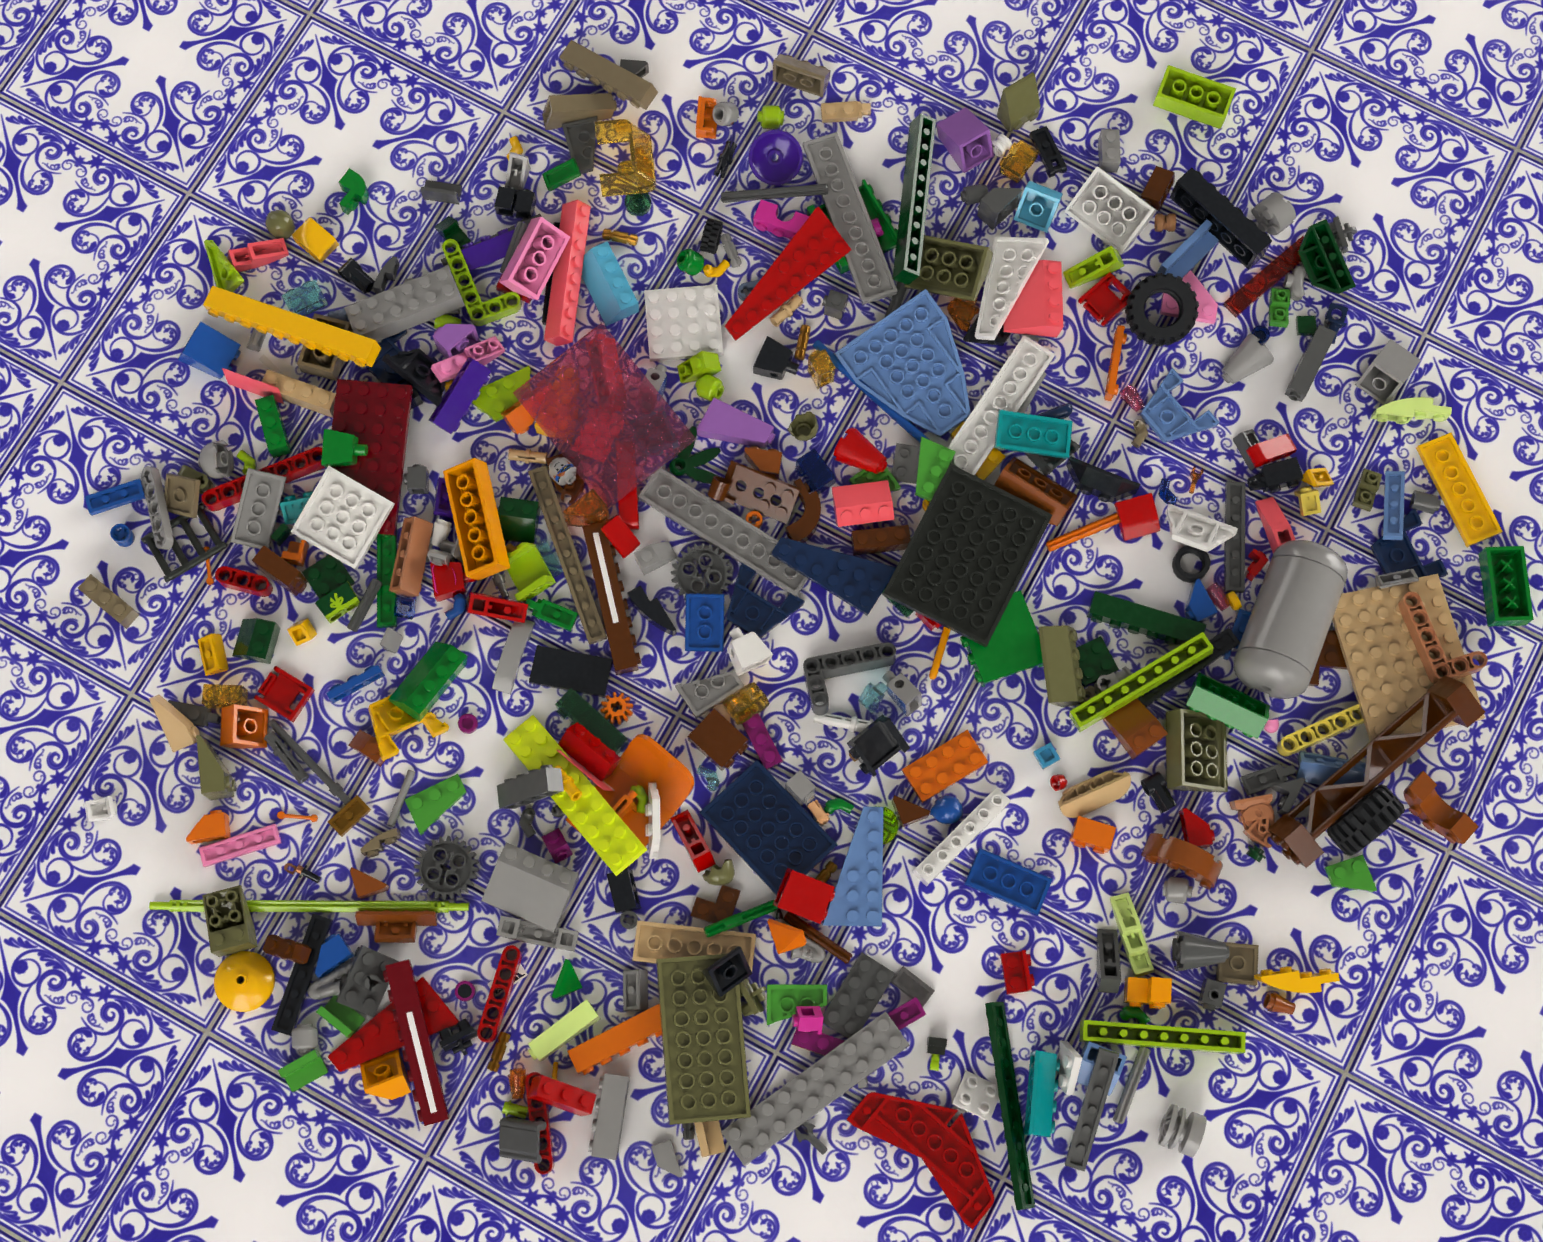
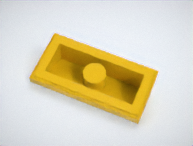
[198,633,229,676]

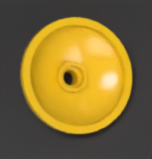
[214,951,275,1012]

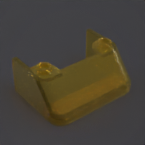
[594,119,656,197]

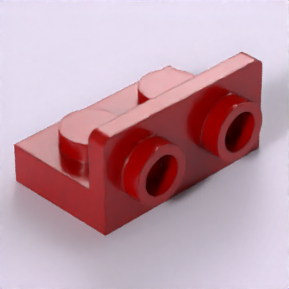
[1000,950,1035,994]

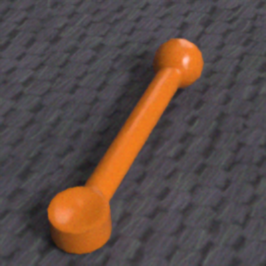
[204,546,214,585]
[277,811,318,822]

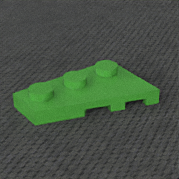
[767,984,827,1025]

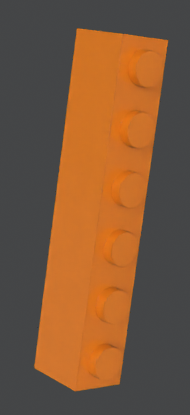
[567,1004,662,1075]

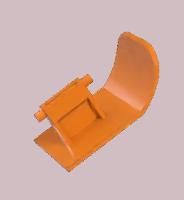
[565,734,694,868]

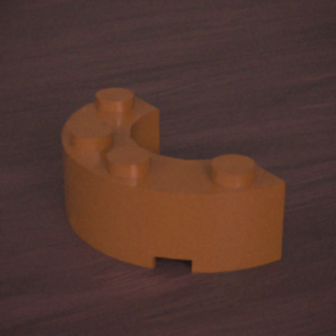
[1404,771,1479,844]
[1141,833,1223,889]

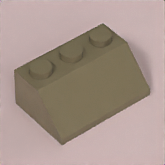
[772,54,831,97]

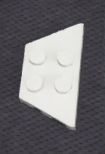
[1167,504,1238,552]
[645,783,661,859]

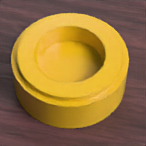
[1226,591,1242,611]

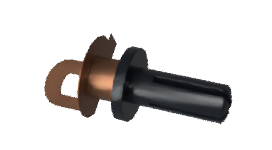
[284,862,321,883]

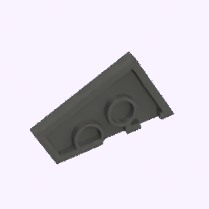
[562,116,597,174]

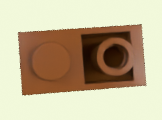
[744,446,782,479]

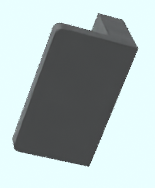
[420,180,462,205]

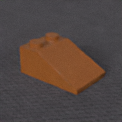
[1103,699,1168,760]

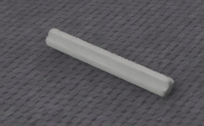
[1113,1046,1151,1124]

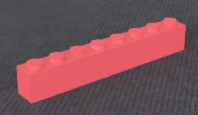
[544,199,591,346]

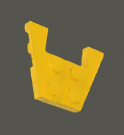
[368,695,449,761]

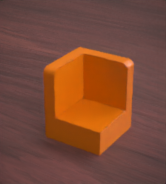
[281,540,309,567]

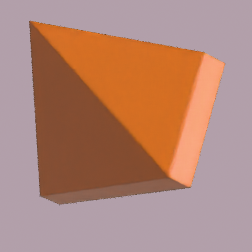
[767,918,807,954]

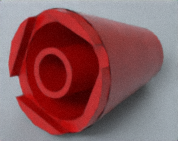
[833,427,887,474]

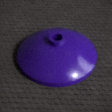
[748,130,803,185]

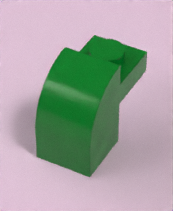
[339,168,369,215]

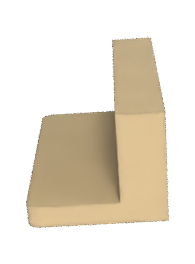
[694,1120,726,1158]

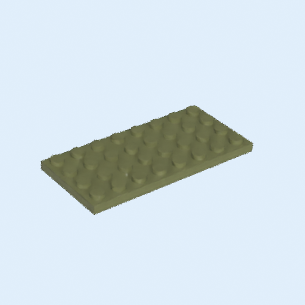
[656,954,751,1125]

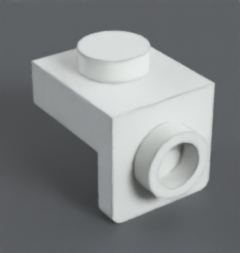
[84,795,117,822]

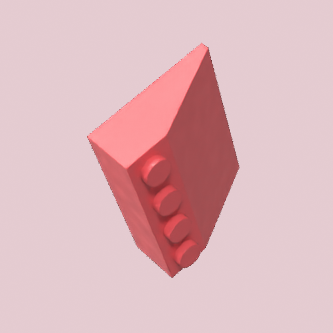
[1003,260,1063,338]

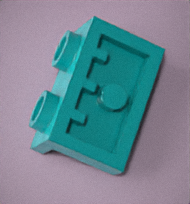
[280,491,314,525]

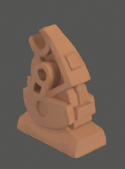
[1229,794,1275,848]

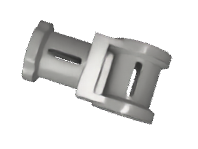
[1094,666,1132,695]

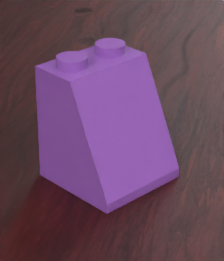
[936,107,994,173]

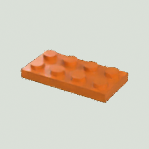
[901,730,988,803]

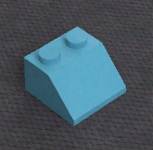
[1013,181,1063,233]

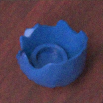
[930,795,963,824]

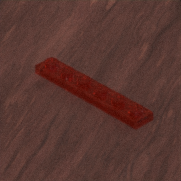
[1223,236,1304,318]

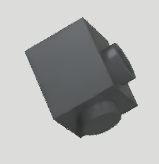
[822,290,848,320]
[404,464,429,494]
[1198,979,1227,1011]

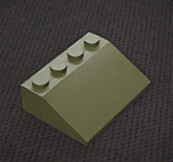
[905,235,993,302]
[1166,708,1228,793]

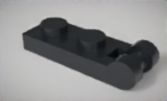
[1029,126,1067,178]

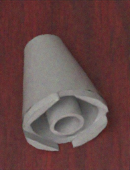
[1221,333,1274,384]

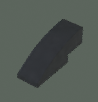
[627,586,677,636]

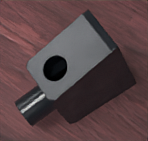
[753,336,800,380]

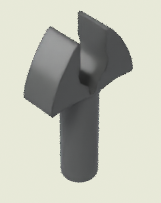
[795,1122,828,1155]

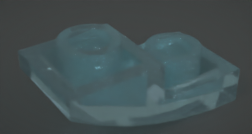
[535,538,563,578]

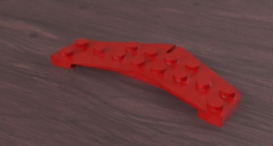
[846,1092,994,1230]

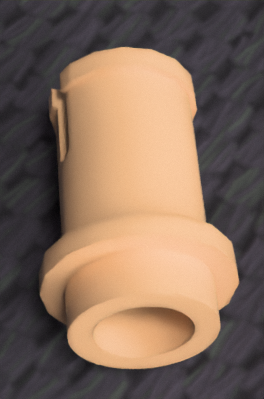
[807,800,830,826]

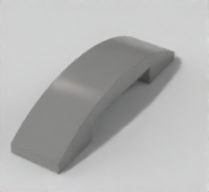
[492,620,535,695]
[496,916,579,952]

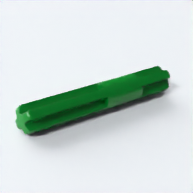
[704,900,778,937]

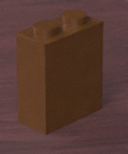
[252,546,308,596]
[687,709,749,771]

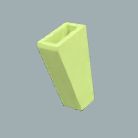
[528,999,601,1062]

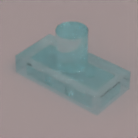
[858,682,888,714]

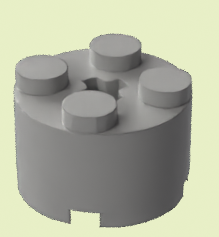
[1251,192,1296,235]

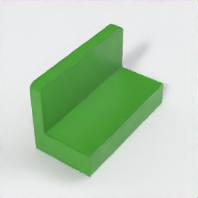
[316,996,365,1038]
[278,1050,328,1092]

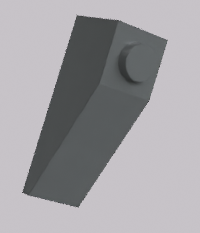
[1096,929,1121,993]

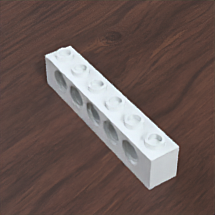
[913,787,1011,887]

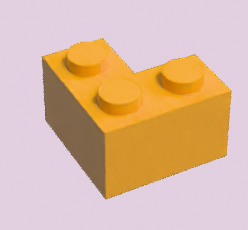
[1124,977,1172,1009]

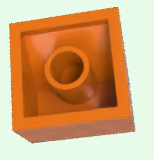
[220,704,268,749]

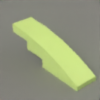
[1110,892,1154,977]

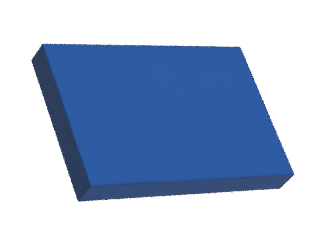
[685,593,724,652]

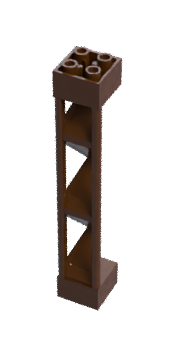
[1268,675,1485,868]

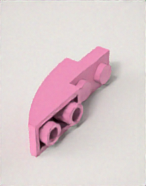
[431,336,505,383]

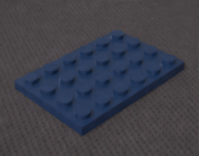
[700,760,838,895]

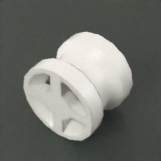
[992,134,1012,157]

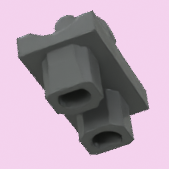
[1328,216,1357,253]

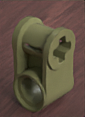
[177,465,214,495]

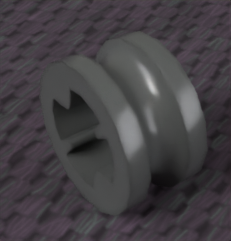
[620,910,638,929]

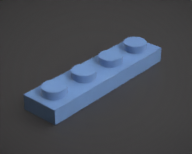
[1383,471,1405,540]

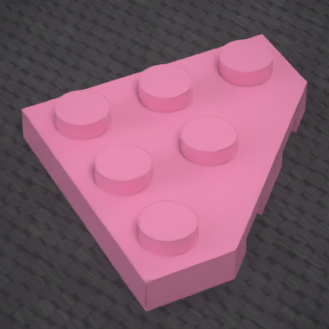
[1160,270,1218,324]

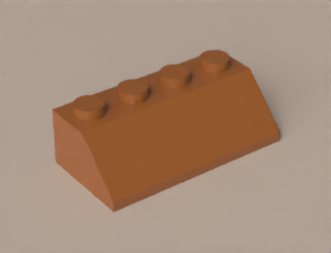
[994,457,1078,526]

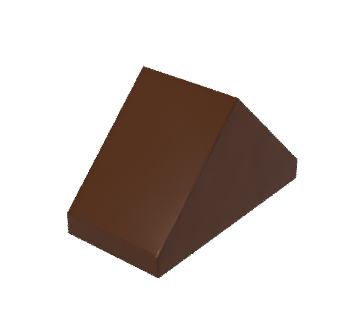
[892,795,930,827]

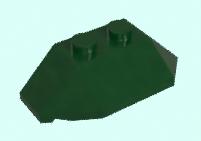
[1297,219,1356,294]

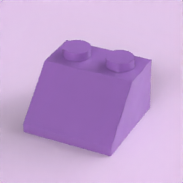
[432,324,480,359]

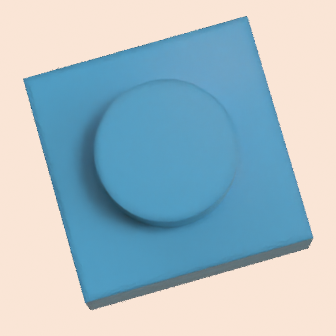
[1033,742,1060,769]

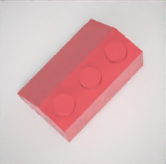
[832,480,895,527]

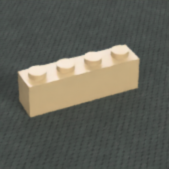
[262,369,336,418]

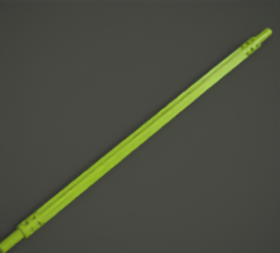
[149,900,469,913]

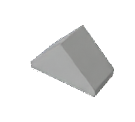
[505,152,531,191]

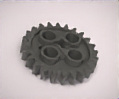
[671,543,733,601]
[414,836,479,901]

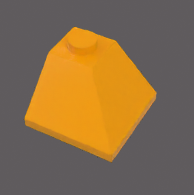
[360,1050,411,1100]

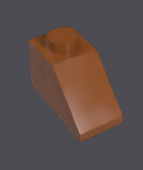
[348,730,384,767]

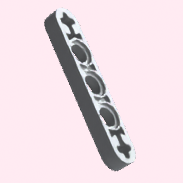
[141,466,174,550]

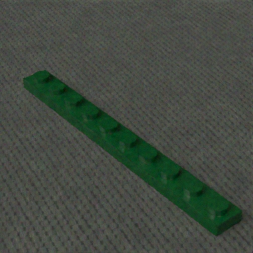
[985,1002,1035,1210]

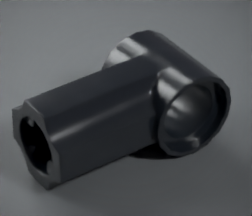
[337,258,375,294]
[1141,772,1177,814]

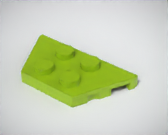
[472,366,531,422]

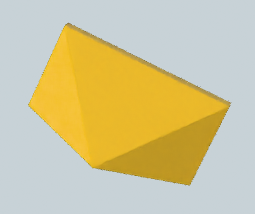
[1301,468,1334,487]

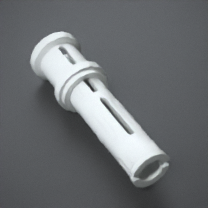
[813,713,873,733]

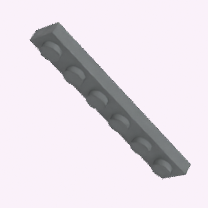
[1224,481,1245,593]
[1065,1047,1119,1172]

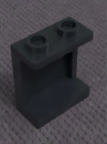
[847,714,910,777]

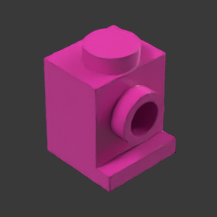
[792,1006,823,1034]

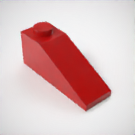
[466,592,528,623]
[670,810,716,873]

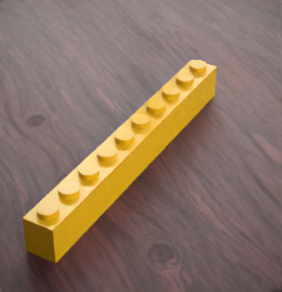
[203,286,381,368]

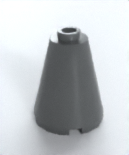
[1172,931,1230,971]

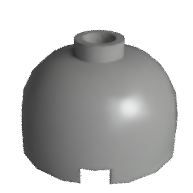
[198,440,234,479]

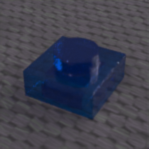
[394,596,416,620]

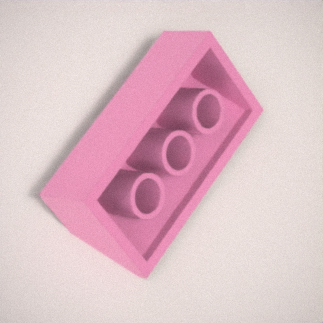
[499,217,570,300]

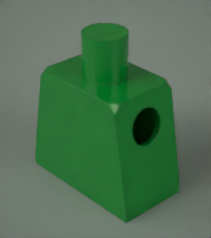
[321,429,368,468]

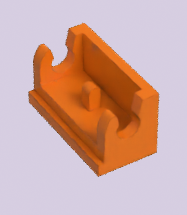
[696,96,717,139]

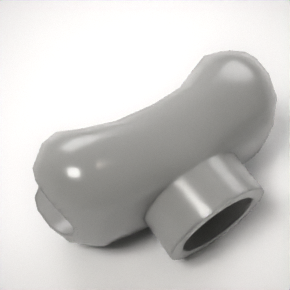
[1283,265,1307,301]

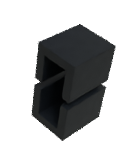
[494,186,537,219]

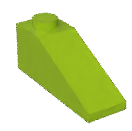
[1063,246,1125,289]

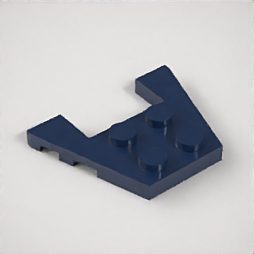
[366,330,439,384]
[1371,509,1448,578]
[726,563,805,638]

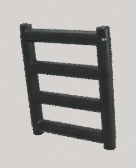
[141,503,228,582]

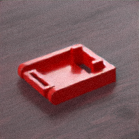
[1078,272,1131,327]
[254,666,315,723]

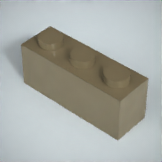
[78,574,139,629]

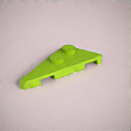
[204,240,244,292]

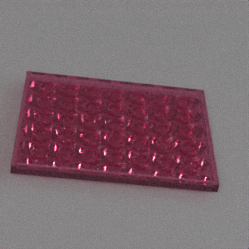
[513,323,696,510]

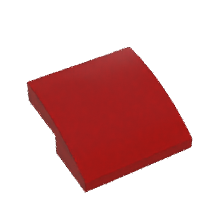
[1114,493,1160,541]

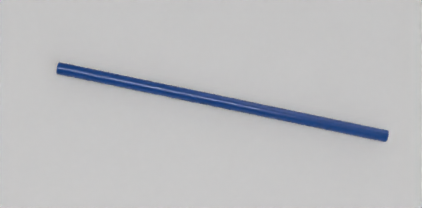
[812,340,930,443]

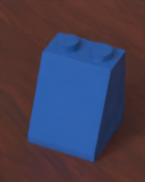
[178,322,241,379]

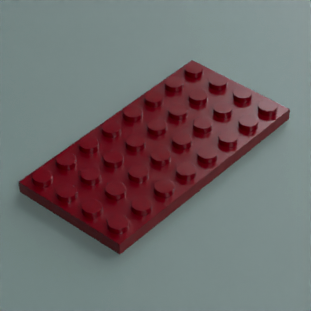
[332,379,413,536]

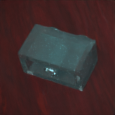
[282,280,328,316]

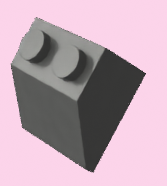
[977,188,1022,230]

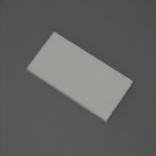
[230,468,286,549]

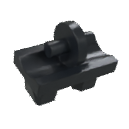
[439,1019,478,1056]

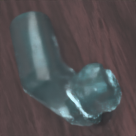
[696,765,720,791]

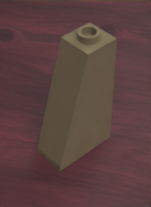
[542,93,617,130]

